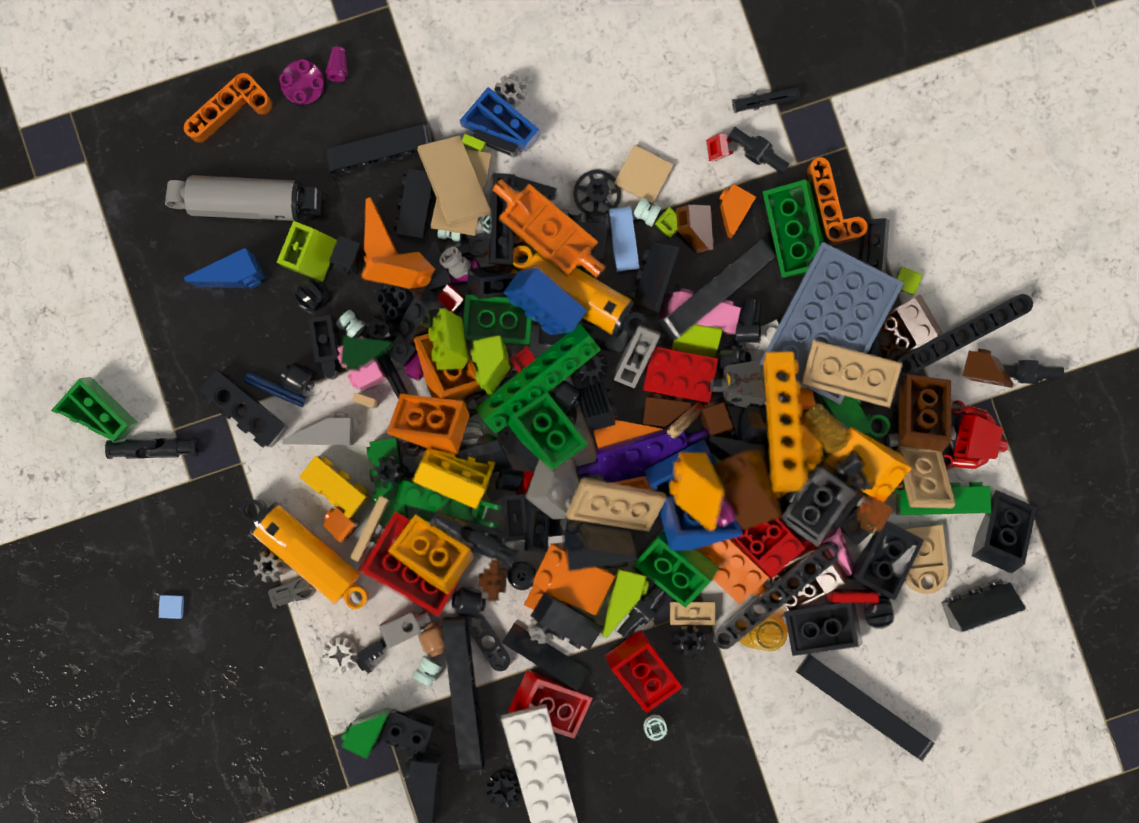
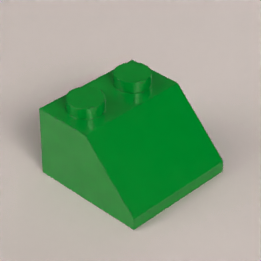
[341,708,392,759]

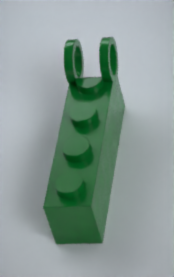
[815,392,890,438]
[367,438,409,543]
[394,479,503,528]
[892,480,991,515]

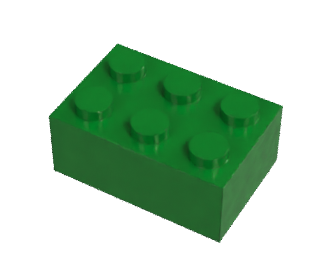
[463,295,532,347]
[633,528,718,608]

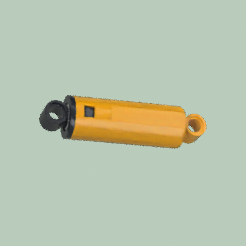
[513,246,648,338]
[241,498,369,609]

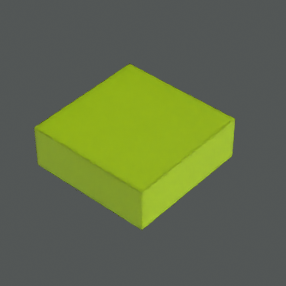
[462,134,486,152]
[654,207,677,239]
[896,266,923,296]

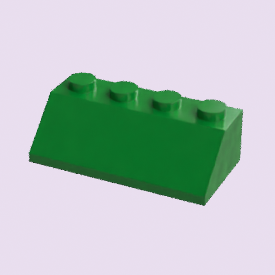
[763,180,825,278]

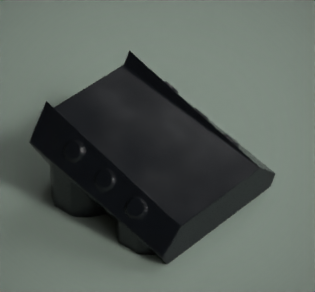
[455,434,514,476]

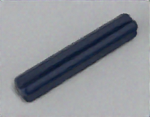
[244,372,308,407]

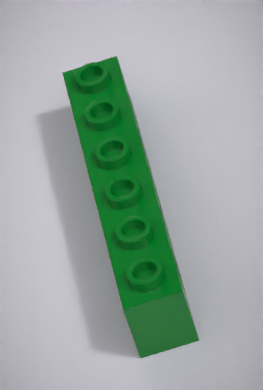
[475,324,601,434]

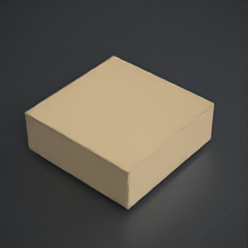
[352,393,378,409]

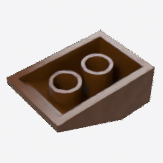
[712,450,782,530]

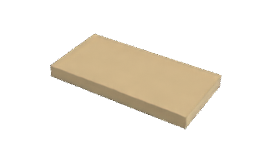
[418,136,491,226]
[431,149,491,236]
[801,340,902,407]
[566,479,667,532]

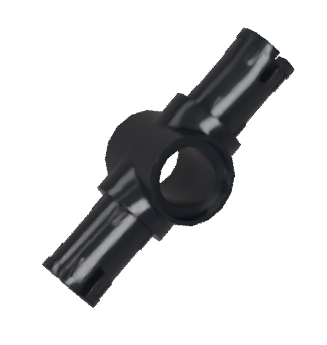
[727,126,790,174]
[1002,360,1064,384]
[617,584,666,640]

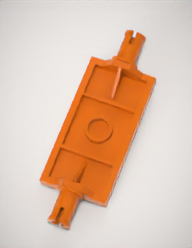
[492,179,605,278]
[696,538,778,605]

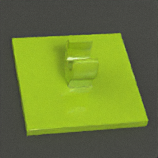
[672,324,723,358]

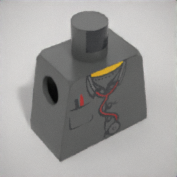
[710,361,766,408]

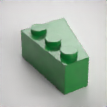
[51,377,138,441]

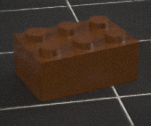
[898,374,951,452]

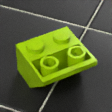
[277,221,337,282]
[429,309,468,370]
[471,336,511,395]

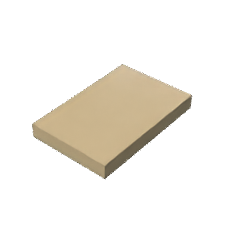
[896,446,955,508]

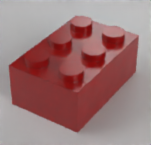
[643,347,718,403]

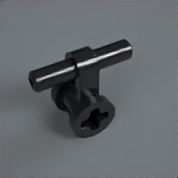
[834,449,874,490]

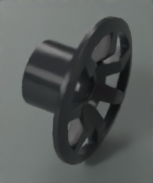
[573,170,621,215]

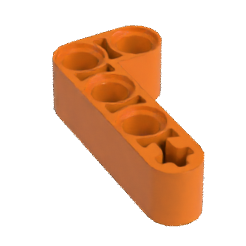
[184,73,272,142]
[807,157,867,245]

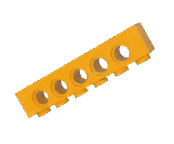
[763,352,807,492]

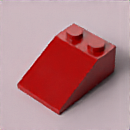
[605,630,683,713]
[509,669,593,738]

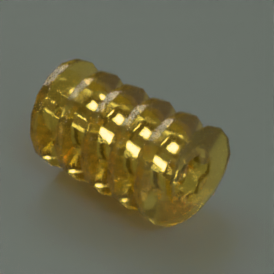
[802,404,852,453]

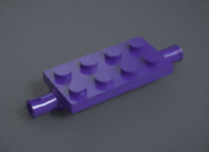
[577,429,709,483]

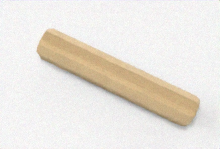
[667,401,705,438]

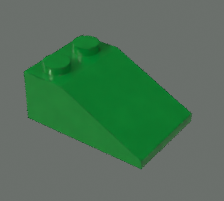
[508,392,588,471]

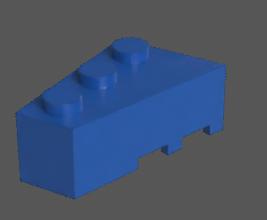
[459,87,540,152]

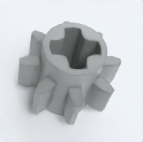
[528,619,554,644]

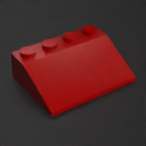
[357,511,463,616]

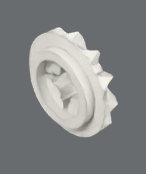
[322,637,358,673]

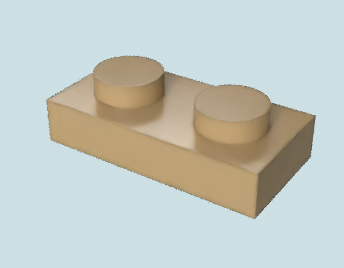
[670,601,715,625]

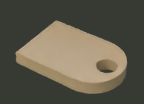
[905,524,948,594]

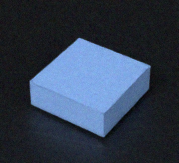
[159,595,184,619]

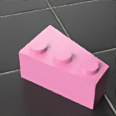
[658,289,741,334]

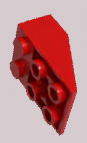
[734,517,806,578]

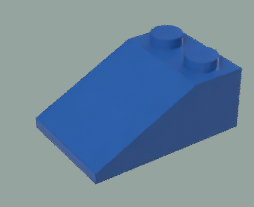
[184,248,266,289]
[660,497,742,551]

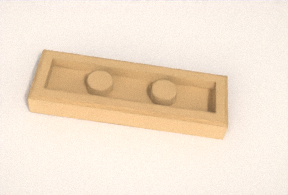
[351,496,390,562]

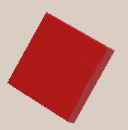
[825,589,878,603]

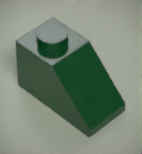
[340,336,392,371]

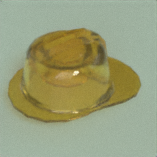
[737,613,787,651]

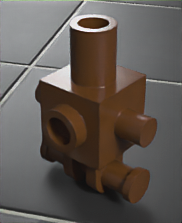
[479,560,507,601]

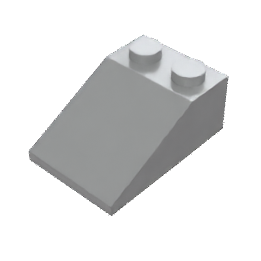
[526,457,579,519]

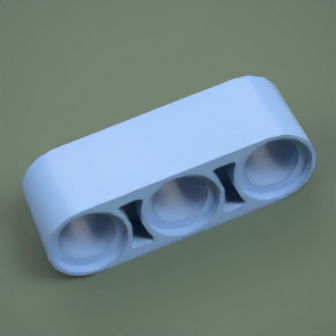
[608,206,639,272]

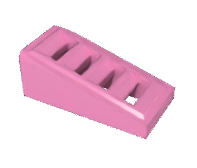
[822,526,854,576]

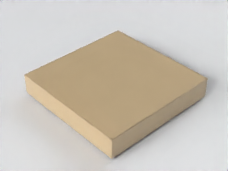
[614,145,673,205]

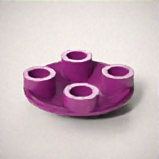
[279,59,324,105]

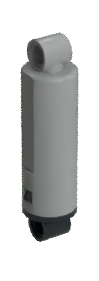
[165,175,323,221]

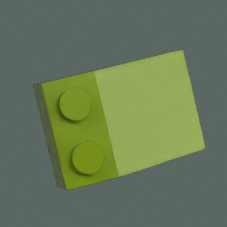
[602,567,648,638]

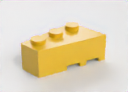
[413,449,495,509]
[299,455,371,519]

